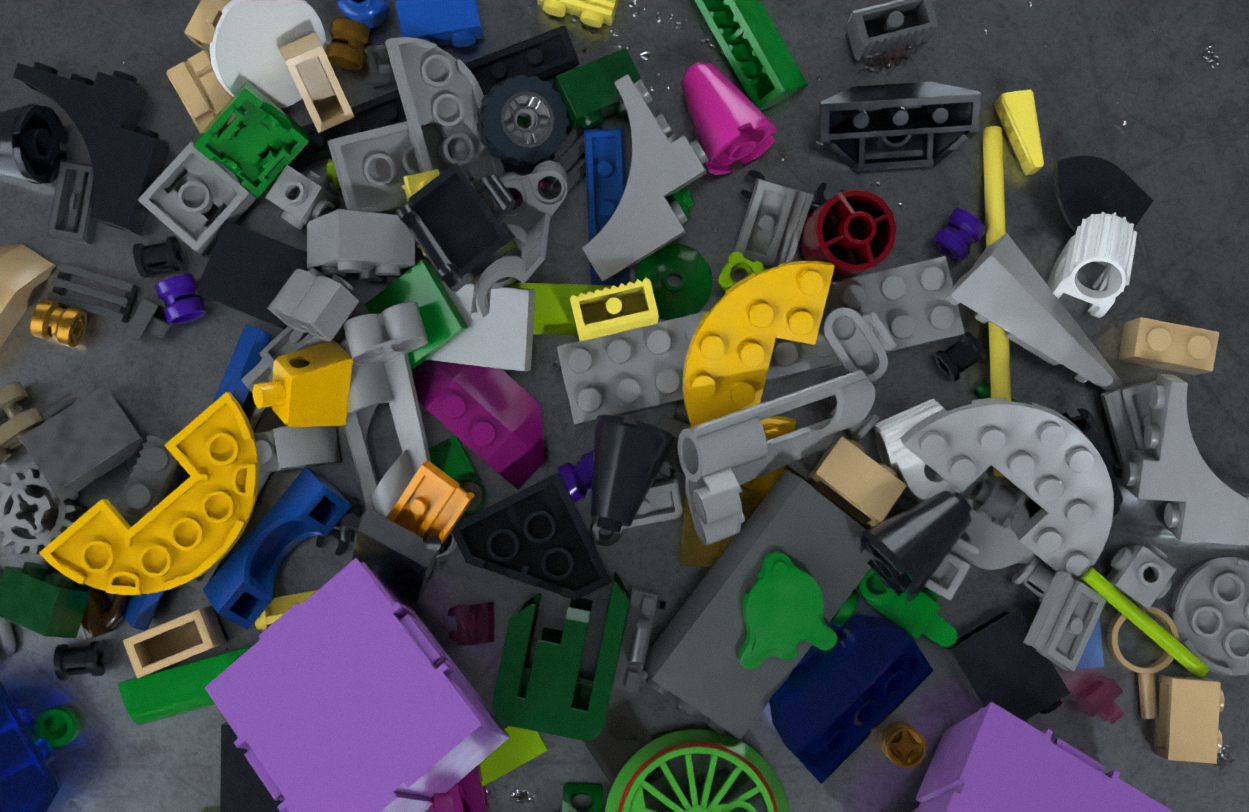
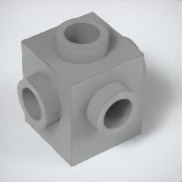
[265,165,339,230]
[1106,543,1176,609]

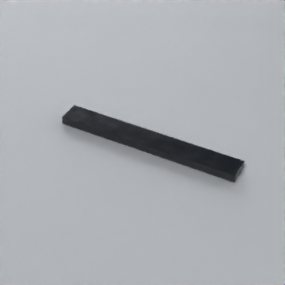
[278,25,580,173]

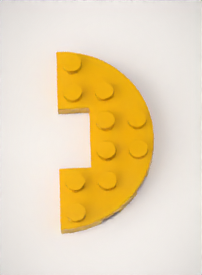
[683,261,835,495]
[39,392,260,595]

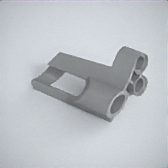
[471,161,567,319]
[339,302,431,518]

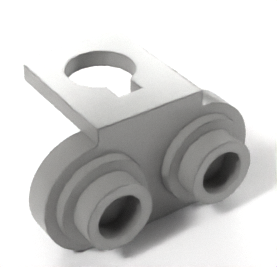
[823,307,897,382]

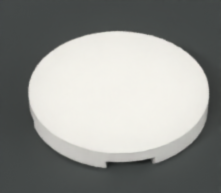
[210,0,327,109]

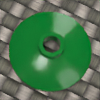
[635,243,713,320]

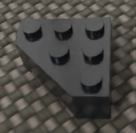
[451,473,612,600]

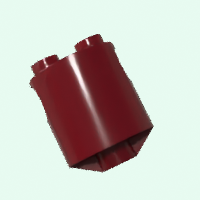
[800,189,897,279]

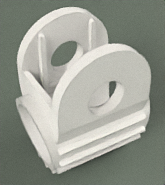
[1047,211,1137,318]
[874,399,960,502]

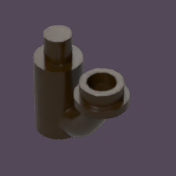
[75,582,129,640]

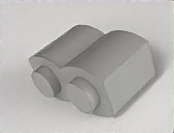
[268,268,359,341]

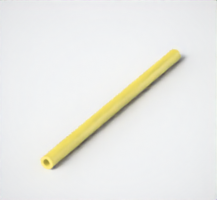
[982,126,1011,478]

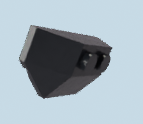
[820,82,982,171]

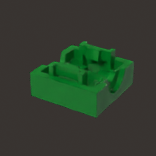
[193,81,310,198]

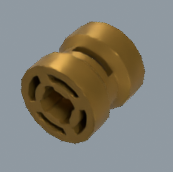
[325,18,370,69]
[30,299,87,347]
[880,722,927,769]

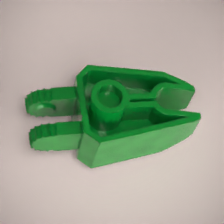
[856,585,958,648]

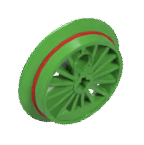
[605,729,790,812]

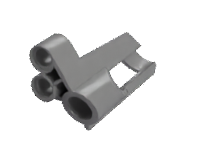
[678,369,876,546]

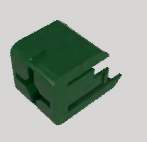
[492,571,629,741]

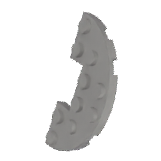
[900,398,1114,581]

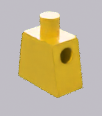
[252,340,353,427]

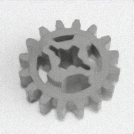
[0,469,82,555]

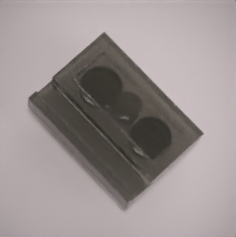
[584,700,671,786]

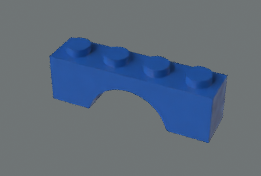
[203,466,352,630]

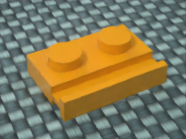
[387,460,475,544]

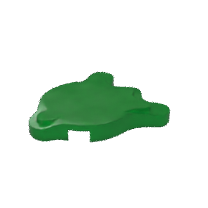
[738,551,837,669]

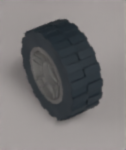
[476,75,569,167]

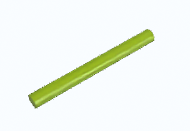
[1080,566,1209,679]

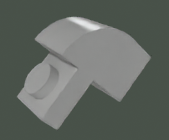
[254,426,341,474]

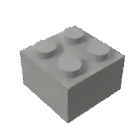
[307,209,415,281]

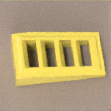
[993,89,1044,176]

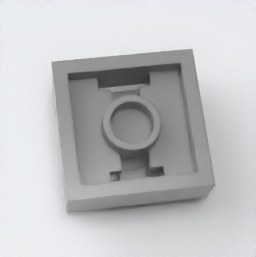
[138,142,256,256]

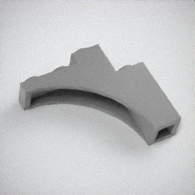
[581,74,709,282]
[1122,374,1249,545]

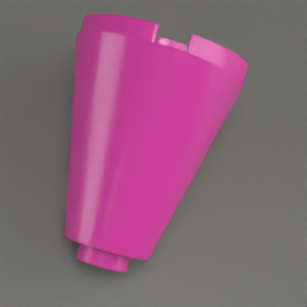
[681,62,777,175]

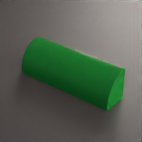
[695,0,808,111]
[118,644,255,725]

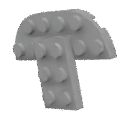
[327,37,509,213]

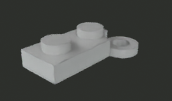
[590,475,684,546]

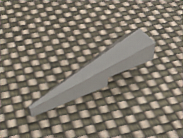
[945,233,1124,393]

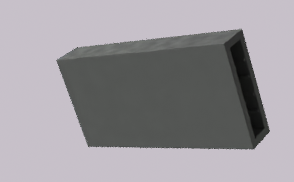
[643,469,872,740]

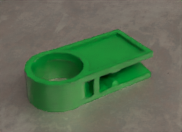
[429,435,488,516]

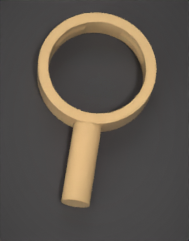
[1106,606,1179,719]

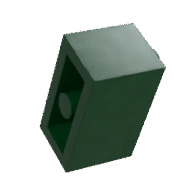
[552,47,646,132]
[0,562,91,638]

